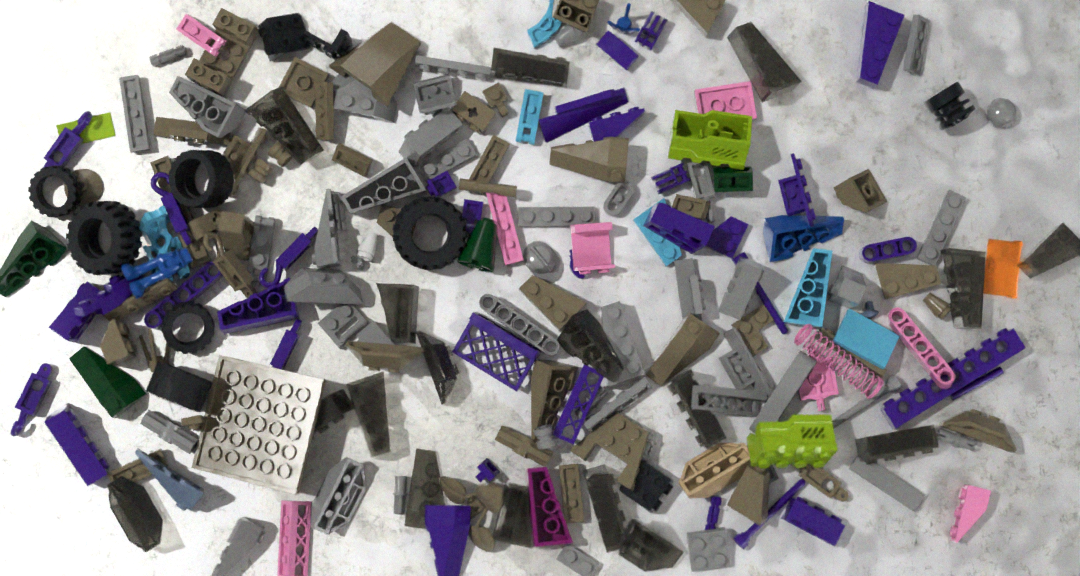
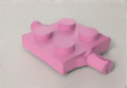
[798,346,839,411]

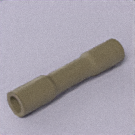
[459,178,517,197]

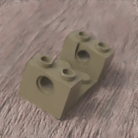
[185,8,259,97]

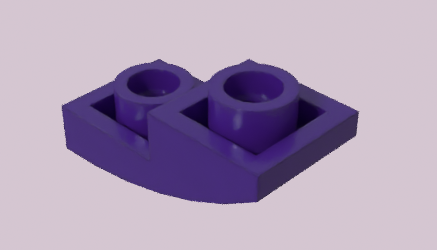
[596,30,639,71]

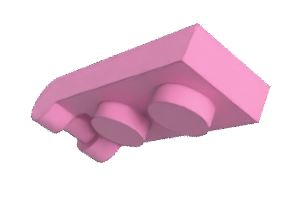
[176,14,226,57]

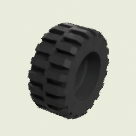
[392,197,467,270]
[66,201,143,275]

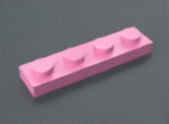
[486,192,524,266]

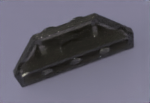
[416,331,460,405]
[107,476,163,552]
[619,517,683,572]

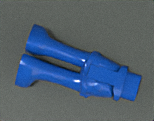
[121,247,193,299]

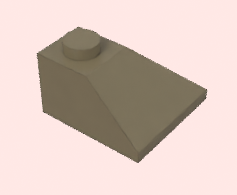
[833,169,887,213]

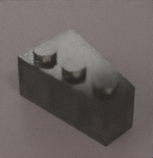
[1017,223,1080,279]
[376,283,419,344]
[312,389,355,440]
[493,481,532,549]

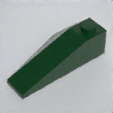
[0,220,68,297]
[69,346,147,418]

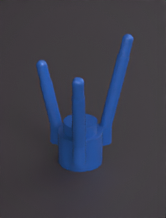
[607,3,640,34]

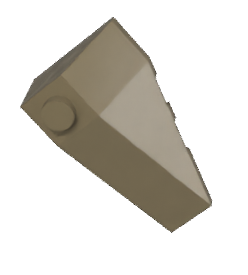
[645,312,720,386]

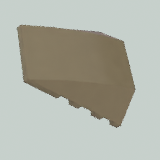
[329,22,421,108]

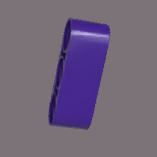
[859,237,917,263]

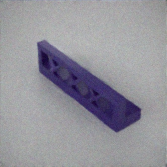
[553,365,605,445]

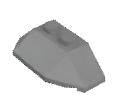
[284,268,363,305]
[311,457,367,535]

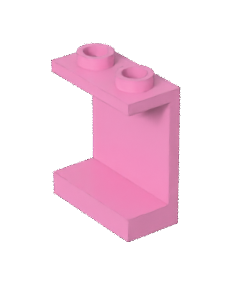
[570,222,615,274]

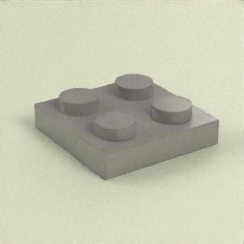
[686,527,730,572]

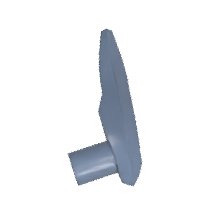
[861,301,879,319]

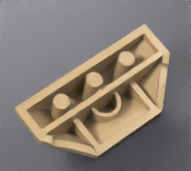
[678,443,751,498]

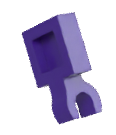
[462,199,483,234]

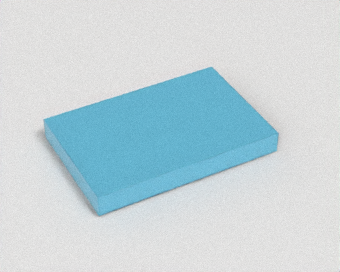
[833,308,899,369]

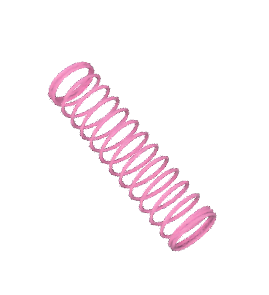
[794,324,883,399]

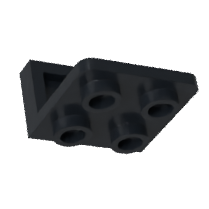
[258,13,310,61]
[304,28,352,60]
[619,459,674,514]

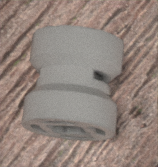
[533,424,557,449]

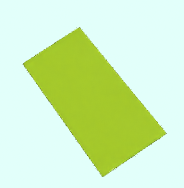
[56,112,116,144]

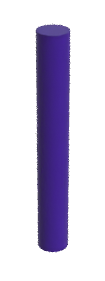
[950,367,1004,401]

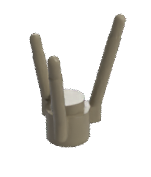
[139,328,170,372]

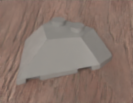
[331,74,397,123]

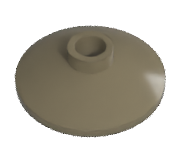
[64,169,103,206]

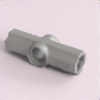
[140,410,198,454]

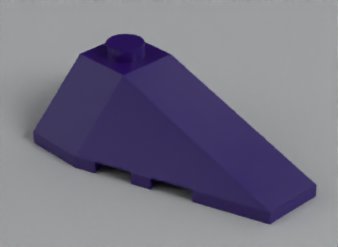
[425,505,471,576]

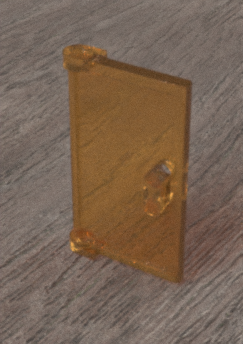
[982,239,1023,299]

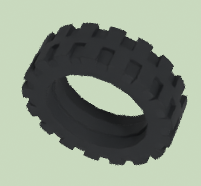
[28,166,82,217]
[162,301,215,354]

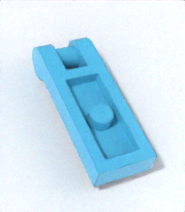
[515,89,544,145]

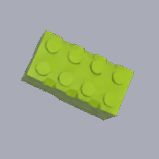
[668,110,752,170]
[747,415,838,469]

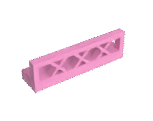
[277,500,311,576]

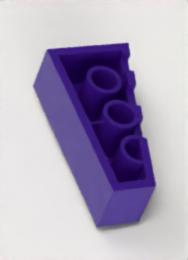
[856,1,904,89]

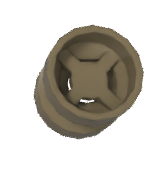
[268,141,295,167]
[247,158,274,184]

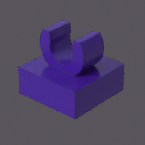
[475,458,500,482]

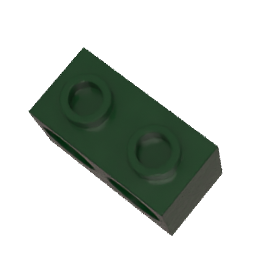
[713,166,753,192]

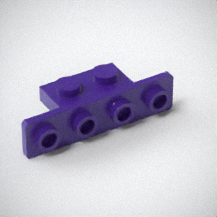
[778,153,816,227]

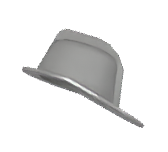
[523,241,563,283]

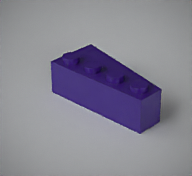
[217,277,300,335]
[44,403,110,487]

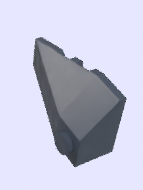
[135,448,204,511]

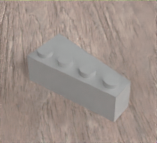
[601,301,645,387]

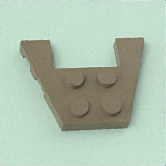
[570,413,649,491]

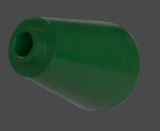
[457,218,497,273]

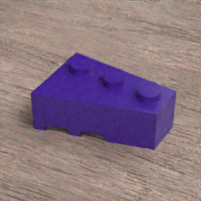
[48,281,102,343]
[781,496,845,546]

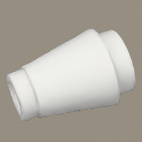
[357,232,378,262]

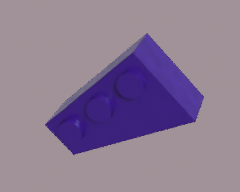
[643,202,715,254]

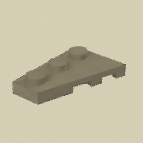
[874,263,941,300]

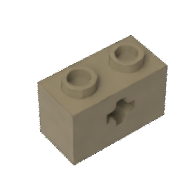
[452,91,496,134]

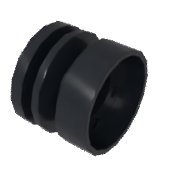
[924,82,976,130]

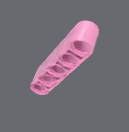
[888,307,955,389]

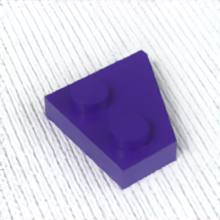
[705,216,749,259]

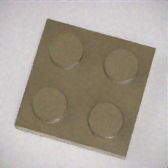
[277,57,329,109]

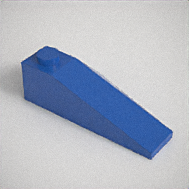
[763,215,844,262]

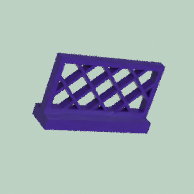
[452,312,542,391]

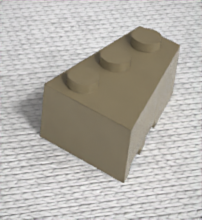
[519,275,587,331]

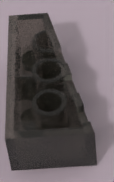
[244,87,324,165]
[667,369,726,449]
[855,425,939,465]
[583,464,631,553]

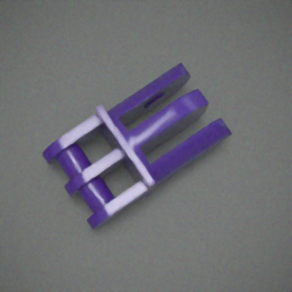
[635,11,668,50]
[651,163,691,194]

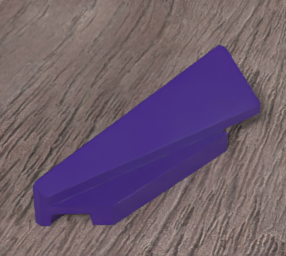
[539,88,628,143]

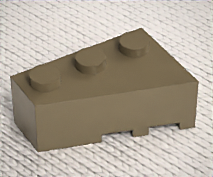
[671,0,726,37]

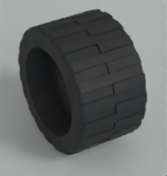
[169,150,234,208]
[146,361,213,412]

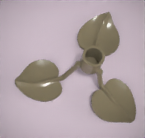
[440,476,503,552]

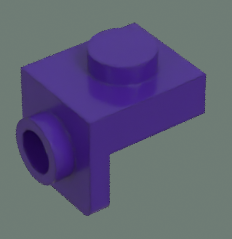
[426,171,457,198]

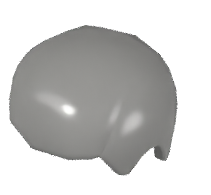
[987,98,1016,129]

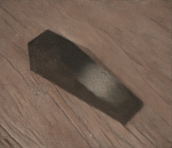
[557,309,624,383]

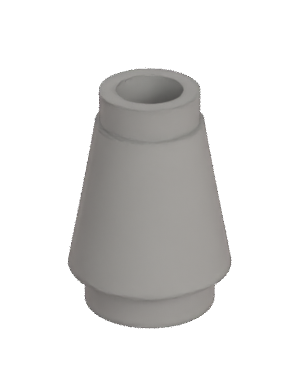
[554,24,583,47]

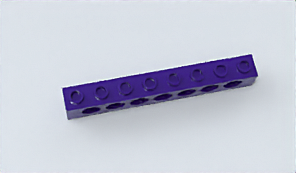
[880,328,1026,429]

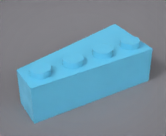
[784,248,832,328]

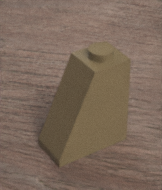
[727,464,770,526]

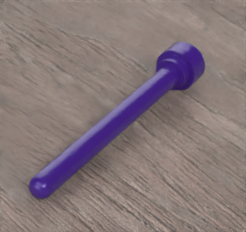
[731,252,788,334]
[733,479,806,550]

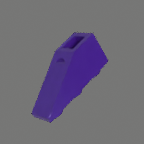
[588,107,645,142]

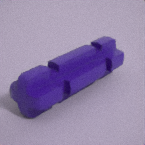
[705,496,722,530]

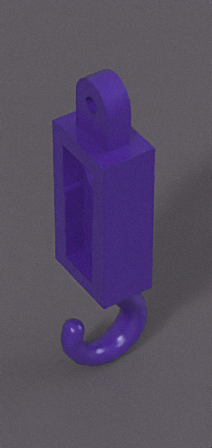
[42,111,92,177]
[150,172,192,245]
[259,227,318,288]
[270,318,302,370]
[10,363,52,437]

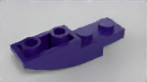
[73,273,145,316]

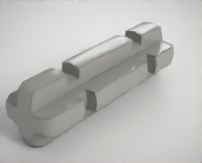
[149,45,187,67]
[332,193,347,231]

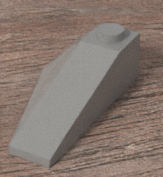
[169,76,246,138]
[312,189,341,269]
[211,517,266,576]

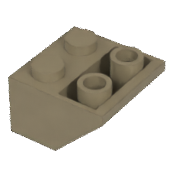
[552,0,599,33]
[100,319,137,366]

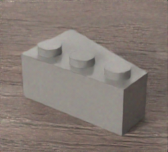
[399,109,463,169]
[827,265,866,308]

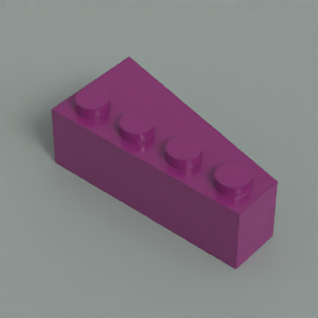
[525,467,573,547]

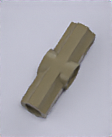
[495,425,553,467]

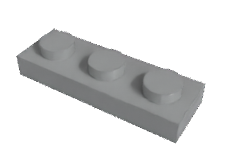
[903,15,930,75]
[417,138,477,183]

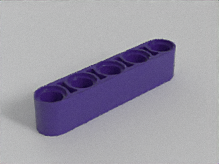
[144,262,223,330]

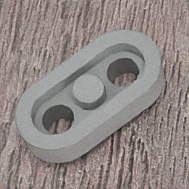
[603,181,634,216]

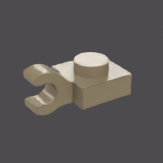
[482,82,509,118]
[181,415,205,431]

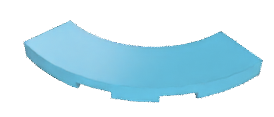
[527,0,562,48]

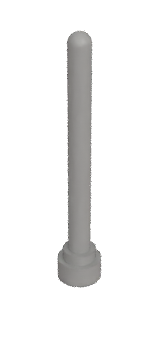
[832,375,903,429]

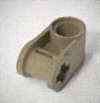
[187,210,221,241]

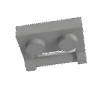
[318,304,369,349]

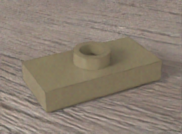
[332,143,373,177]

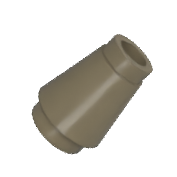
[923,292,952,320]

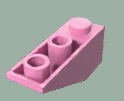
[949,485,991,542]

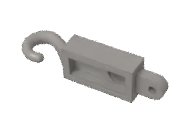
[687,158,715,223]

